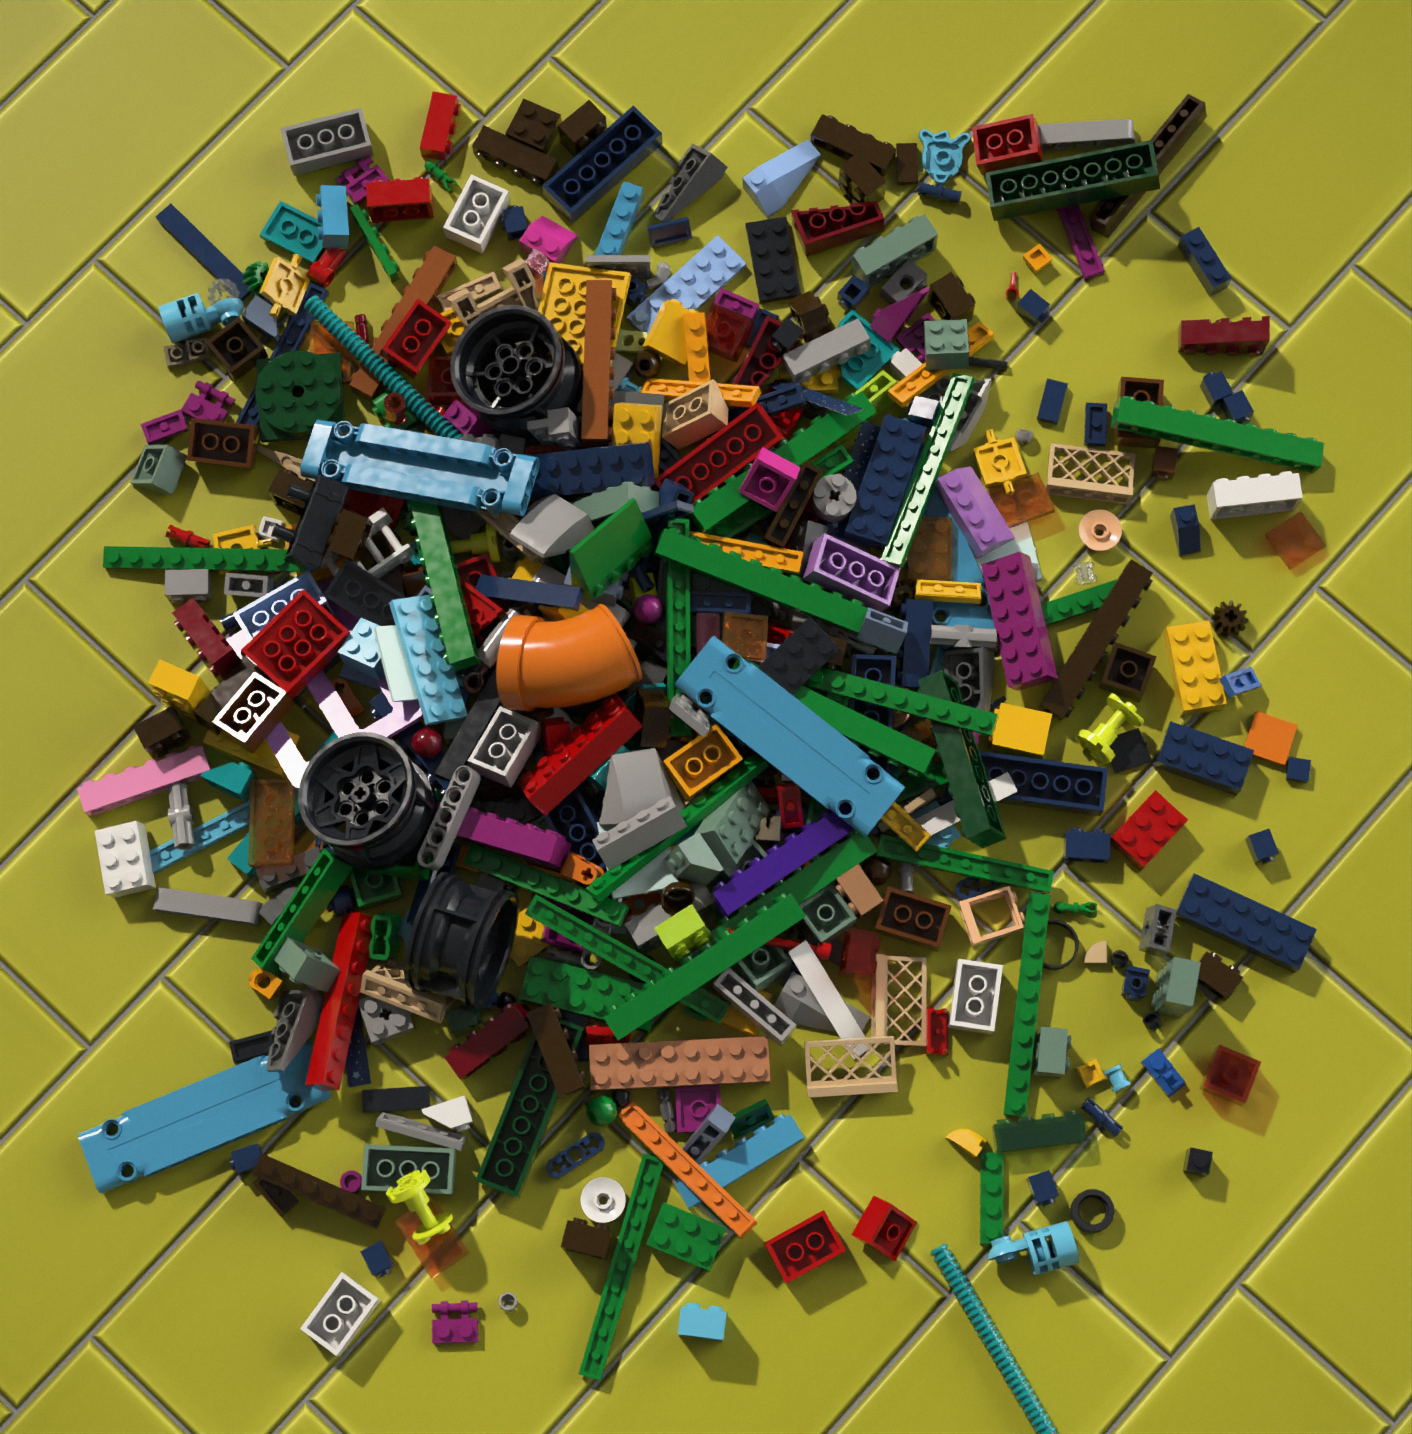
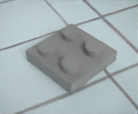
[669,693,711,737]

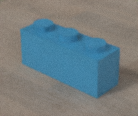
[316,185,349,248]

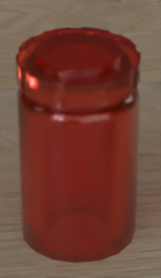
[384,393,407,426]

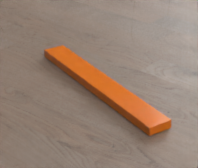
[616,1101,757,1239]

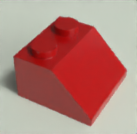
[851,1195,917,1261]

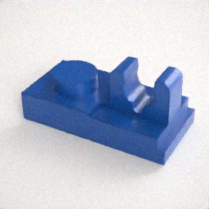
[1219,667,1262,698]
[1140,1048,1186,1098]

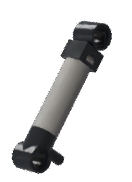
[455,602,539,693]

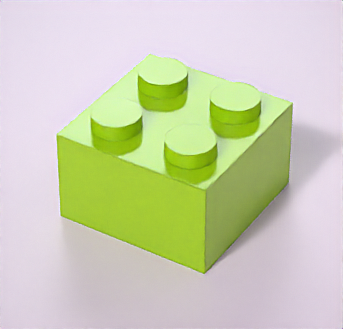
[654,904,713,962]

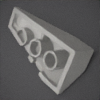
[774,972,870,1032]

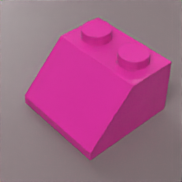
[519,216,578,266]
[738,447,800,512]

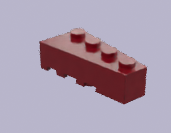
[791,201,884,257]
[733,316,805,389]
[1178,316,1270,357]
[172,598,240,679]
[444,1003,532,1079]

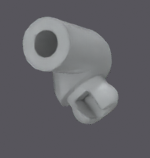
[645,262,671,290]

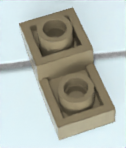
[163,337,210,369]

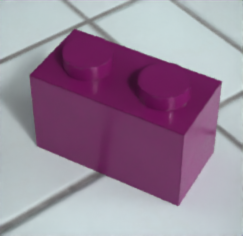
[443,398,493,438]

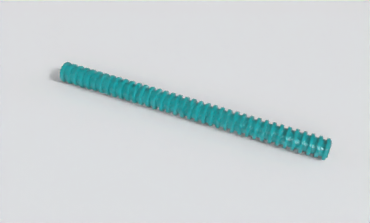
[304,295,463,439]
[930,1243,1059,1434]

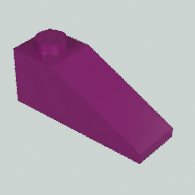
[869,287,930,342]

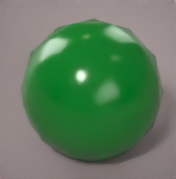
[586,1095,618,1127]

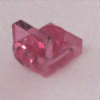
[525,248,551,282]

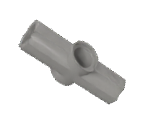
[930,625,997,648]
[168,782,195,850]

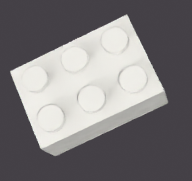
[443,174,510,254]
[95,821,156,898]
[948,959,1003,1035]
[300,1272,381,1357]

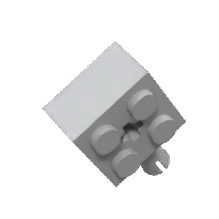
[358,996,416,1046]

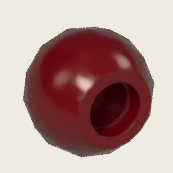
[411,728,442,758]

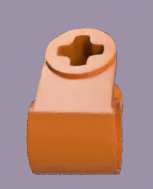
[331,678,365,718]
[560,852,605,885]

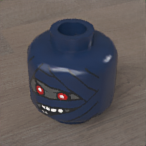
[326,885,358,917]

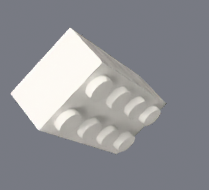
[1207,471,1303,520]

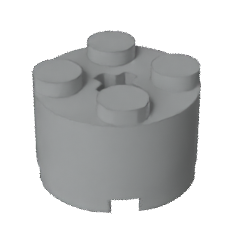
[811,474,856,523]

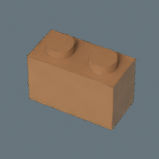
[835,864,884,918]

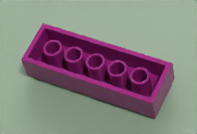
[981,552,1058,691]
[438,802,572,869]

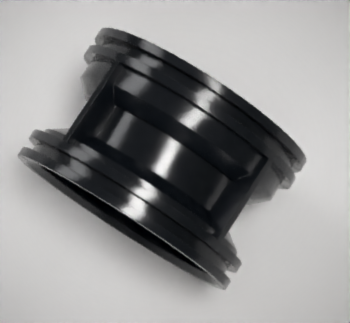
[450,305,584,440]
[298,732,438,871]
[404,872,519,1010]

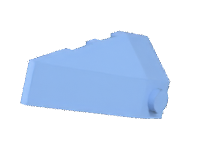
[743,140,821,218]

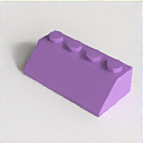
[934,466,1015,559]

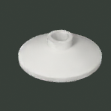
[581,1177,626,1223]

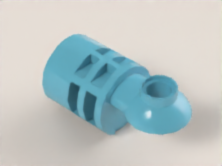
[158,292,244,344]
[987,1221,1079,1275]

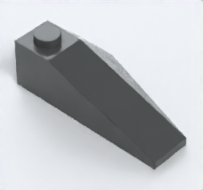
[653,144,728,222]
[944,647,995,735]
[266,988,325,1072]

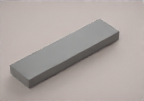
[375,1112,467,1151]

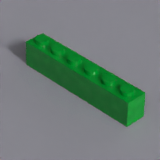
[251,848,353,977]

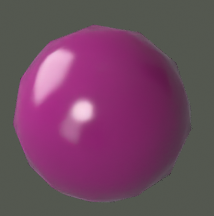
[633,594,664,625]

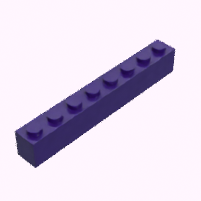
[709,803,854,918]

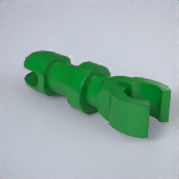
[424,161,459,193]
[1053,902,1097,918]

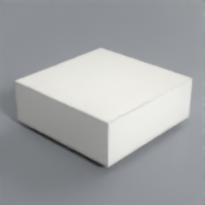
[257,516,285,543]

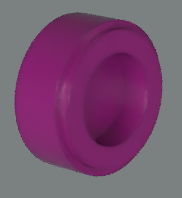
[340,1170,362,1194]

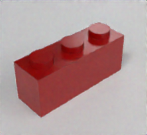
[420,91,461,161]

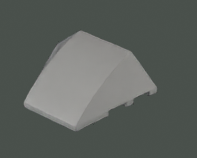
[906,376,992,452]
[509,494,595,558]
[599,748,685,824]

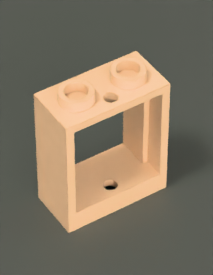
[958,886,1025,947]

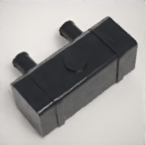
[271,475,349,572]

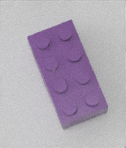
[803,533,900,612]

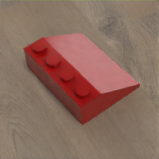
[241,589,350,700]

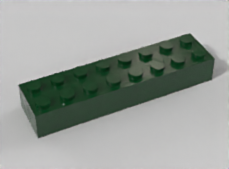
[986,140,1161,221]
[918,670,1007,848]
[475,1019,585,1198]

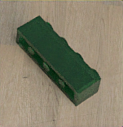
[992,1111,1087,1153]

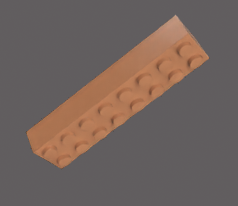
[589,1036,770,1092]

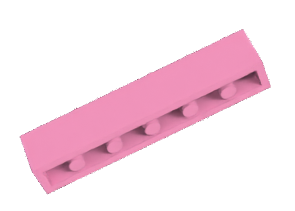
[77,745,212,816]

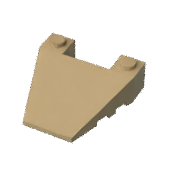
[447,258,539,356]

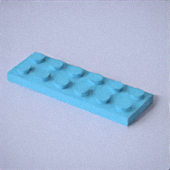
[389,595,468,725]

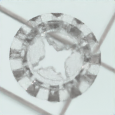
[207,278,240,306]

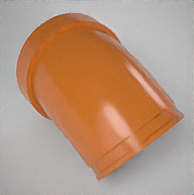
[496,604,642,712]

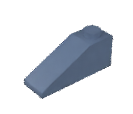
[682,1104,736,1164]

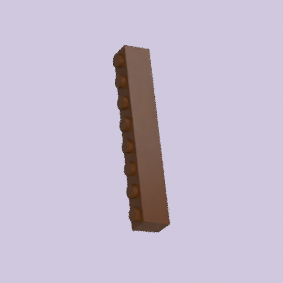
[349,246,458,402]
[581,280,617,447]

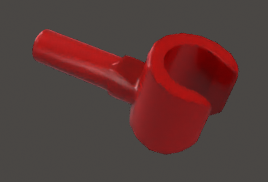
[1005,272,1019,300]

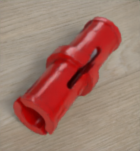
[166,525,210,548]

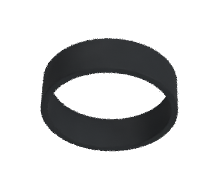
[1043,920,1079,970]

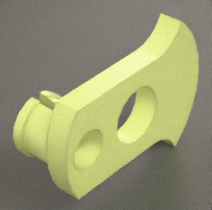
[615,327,648,353]

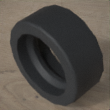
[1070,1189,1115,1233]

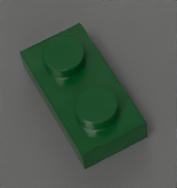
[730,1099,775,1139]

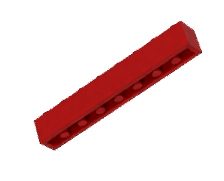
[305,912,373,1091]

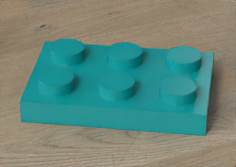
[260,201,325,264]

